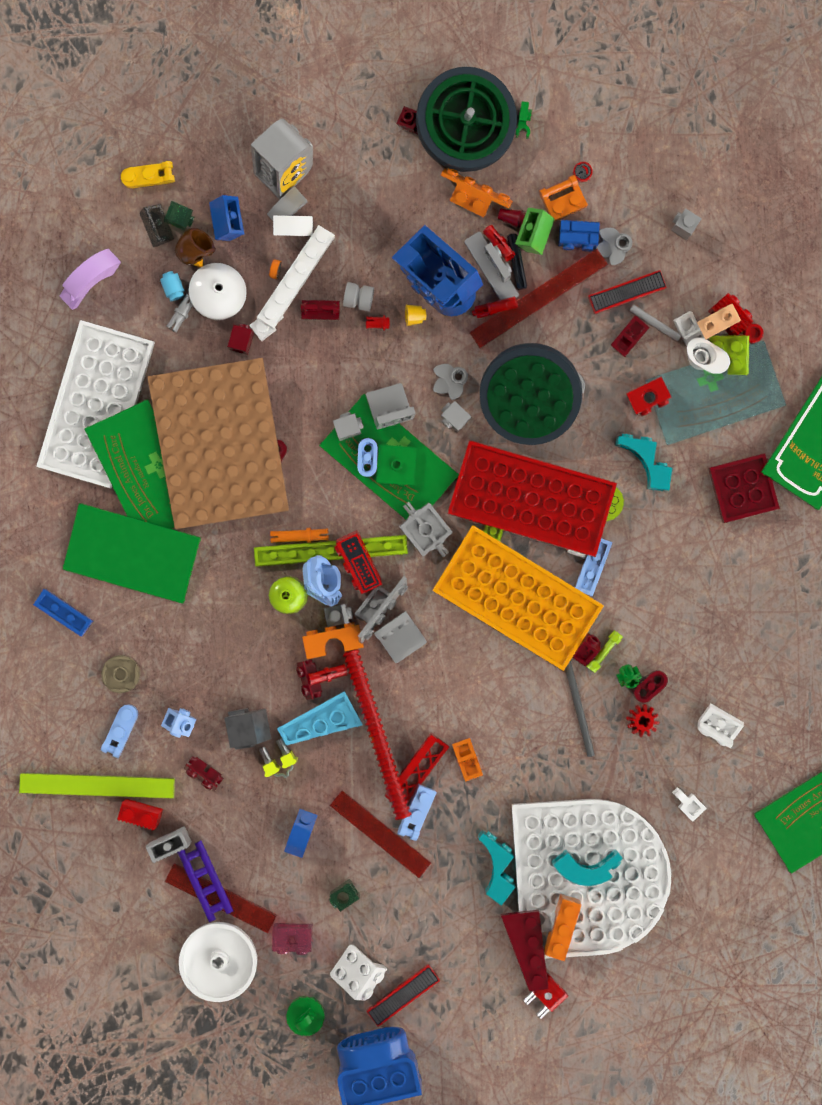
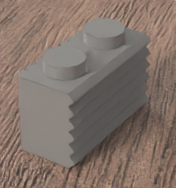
[146,826,192,863]

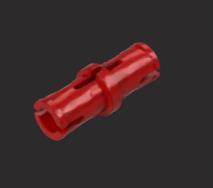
[483,225,515,261]
[308,664,348,686]

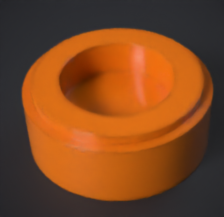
[269,259,282,280]

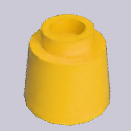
[405,304,426,326]

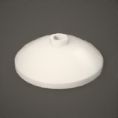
[189,263,247,320]

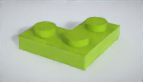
[709,335,749,375]

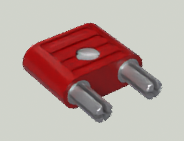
[523,973,569,1019]

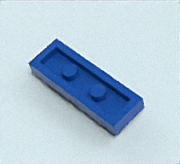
[33,589,93,637]

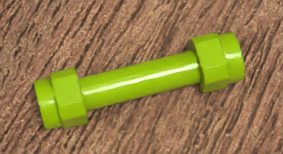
[586,630,623,673]

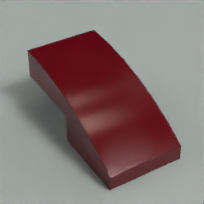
[611,315,650,357]

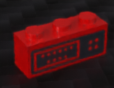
[334,530,382,594]

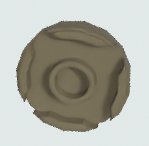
[101,655,141,694]

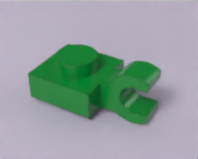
[515,101,532,139]

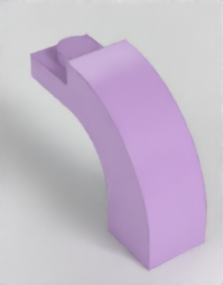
[60,249,121,310]

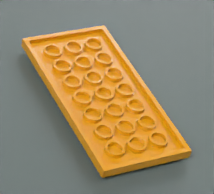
[432,525,604,671]

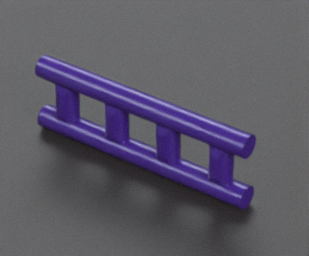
[177,840,233,922]

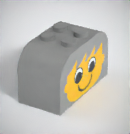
[251,119,313,200]

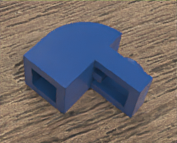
[284,809,318,858]

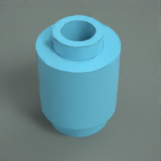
[160,271,184,301]

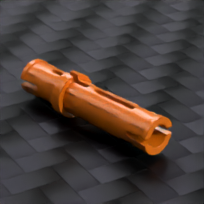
[270,528,329,543]

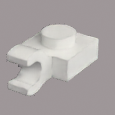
[249,316,284,341]
[672,787,707,822]

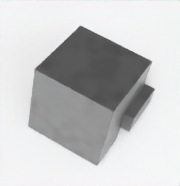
[225,708,272,750]

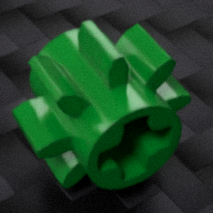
[616,664,642,688]

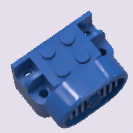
[392,225,483,316]
[337,1027,422,1105]

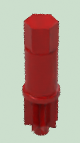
[472,296,518,318]

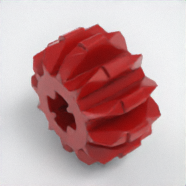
[626,704,660,737]

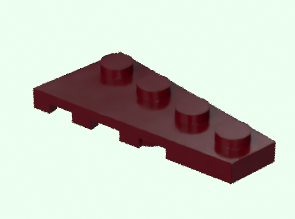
[500,909,548,991]

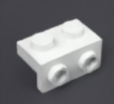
[698,703,744,748]

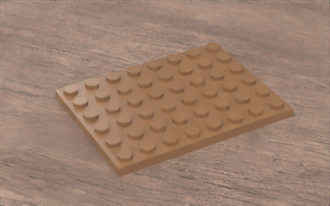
[147,358,289,529]

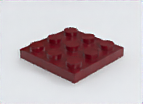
[708,453,780,523]

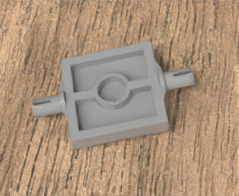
[399,502,453,557]

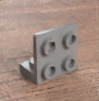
[366,383,416,430]
[374,611,427,663]

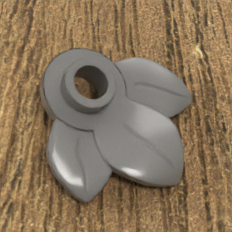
[595,228,632,265]
[433,364,468,400]

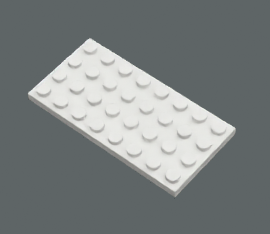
[36,320,155,488]

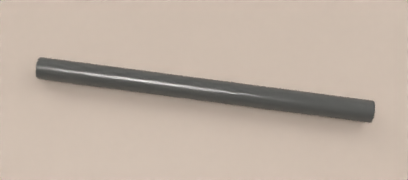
[565,660,595,757]

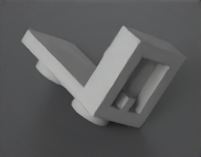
[324,604,353,627]

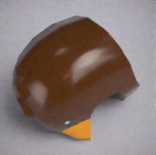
[174,228,216,268]

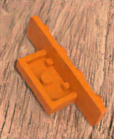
[441,168,513,218]

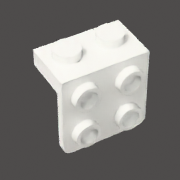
[330,945,387,1001]

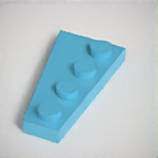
[277,691,363,745]

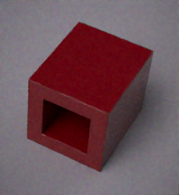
[227,323,254,355]

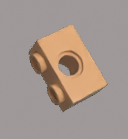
[697,304,741,340]

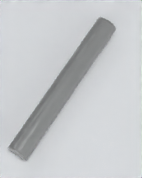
[629,305,681,341]

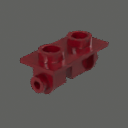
[301,300,340,320]
[296,659,323,700]
[184,756,224,791]

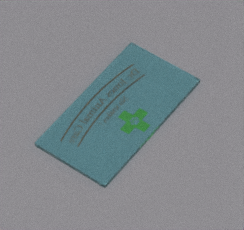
[645,340,786,445]

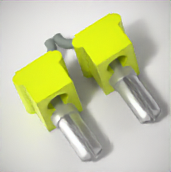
[259,738,298,778]

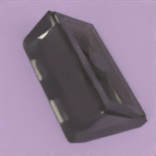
[140,204,174,247]

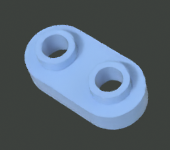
[357,438,378,477]

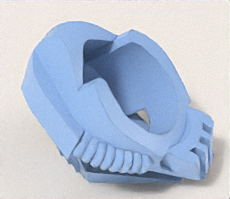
[303,555,342,607]

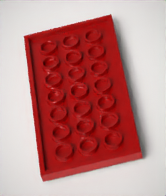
[447,440,617,557]

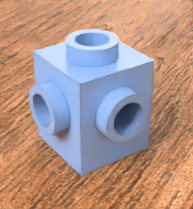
[161,708,196,738]

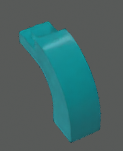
[551,849,623,886]

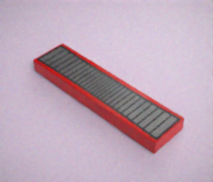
[588,270,667,315]
[367,964,440,1027]

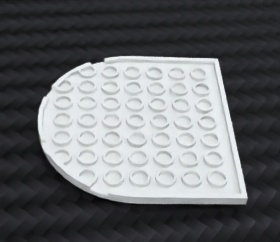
[511,799,671,959]

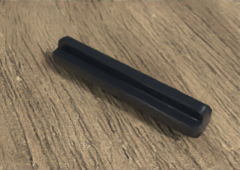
[507,233,527,290]

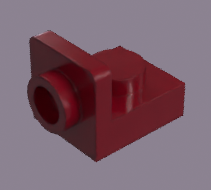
[572,633,601,667]

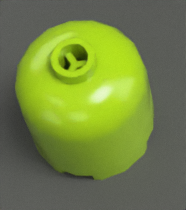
[268,576,308,614]

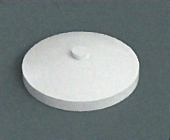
[179,922,257,1002]

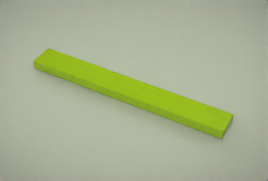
[254,535,408,567]
[19,773,175,798]

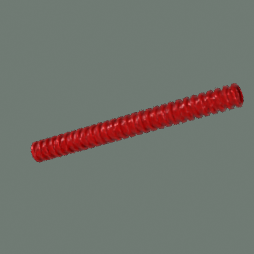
[343,649,412,820]

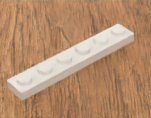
[257,225,335,329]

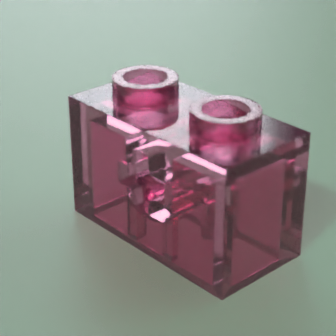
[272,923,313,955]

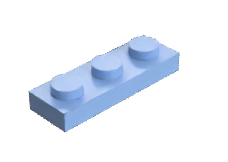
[575,538,612,596]

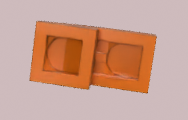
[452,738,483,782]

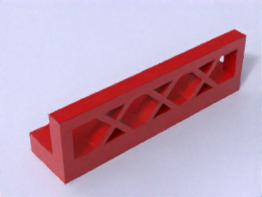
[385,733,449,804]

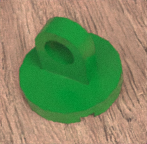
[286,996,325,1036]

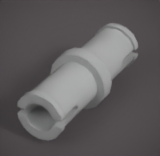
[166,294,193,333]

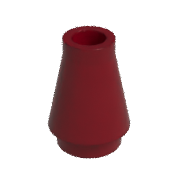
[498,208,526,229]

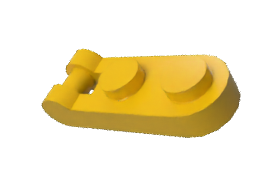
[121,161,175,188]

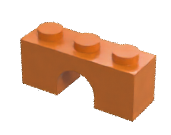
[302,622,364,659]
[544,894,582,961]

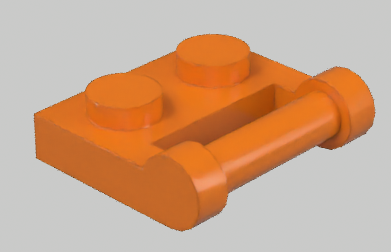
[539,175,588,223]

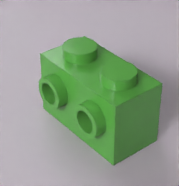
[515,208,555,255]

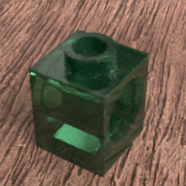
[163,201,195,231]
[329,879,360,912]

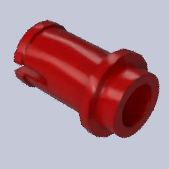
[366,315,390,331]

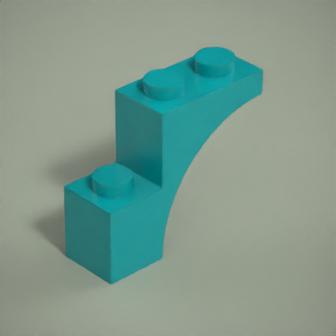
[615,434,673,492]
[478,830,515,906]

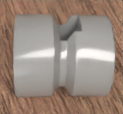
[343,282,374,312]

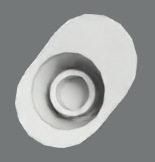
[687,337,730,374]

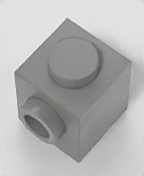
[671,208,702,240]
[441,401,471,433]
[333,412,363,441]

